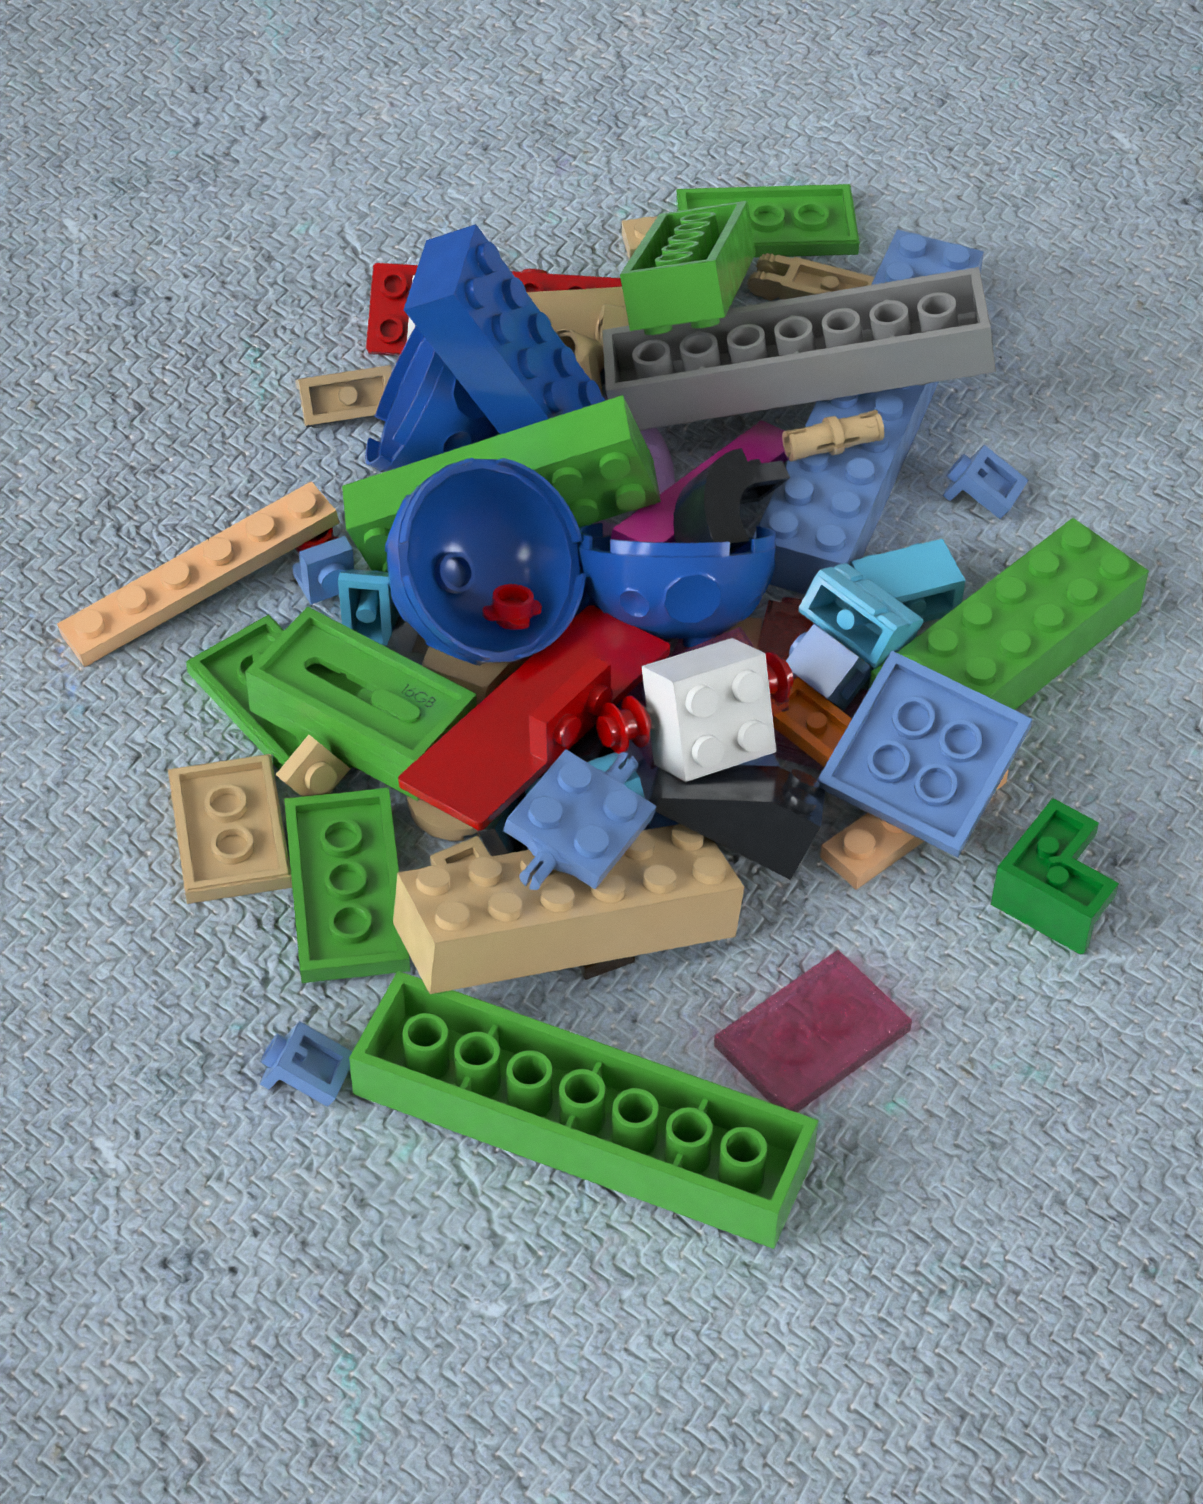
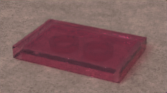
[714,950,912,1112]

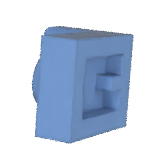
[942,445,1028,519]
[259,1021,352,1107]

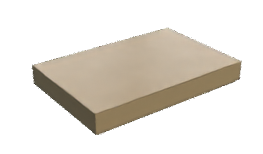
[168,754,292,904]

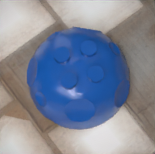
[365,326,500,473]
[385,458,586,666]
[577,523,776,648]

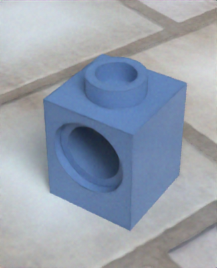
[786,624,874,710]

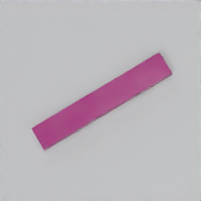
[611,420,789,543]

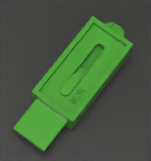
[245,606,477,801]

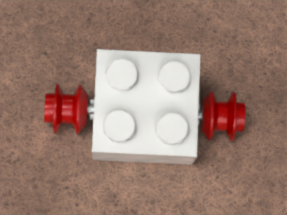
[596,638,794,782]

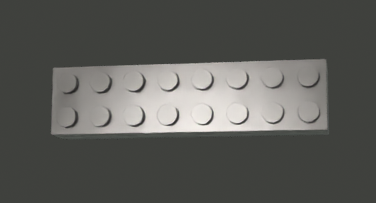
[602,267,996,431]

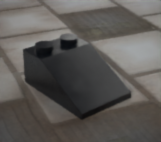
[648,765,825,880]

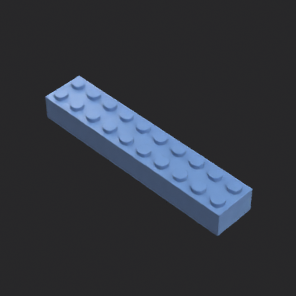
[753,230,984,594]

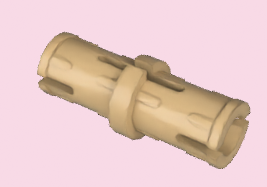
[782,410,884,462]

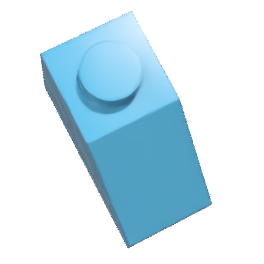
[338,569,399,646]

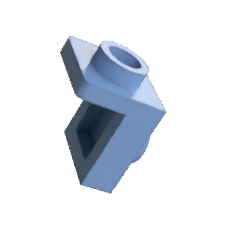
[292,536,354,605]

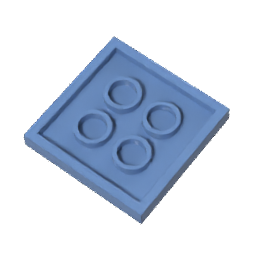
[817,650,1032,858]

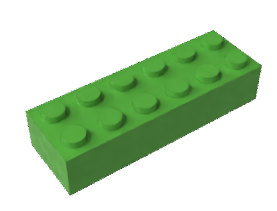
[620,201,756,335]
[342,395,661,572]
[869,518,1149,710]

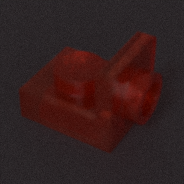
[757,597,817,661]

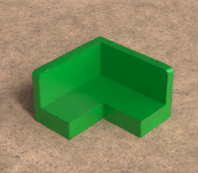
[990,798,1119,955]

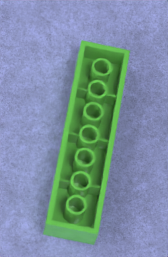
[349,971,819,1249]

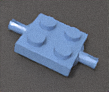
[503,749,657,890]

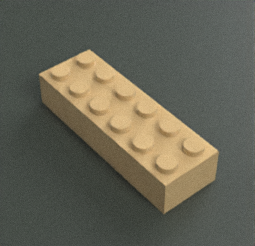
[393,824,744,994]

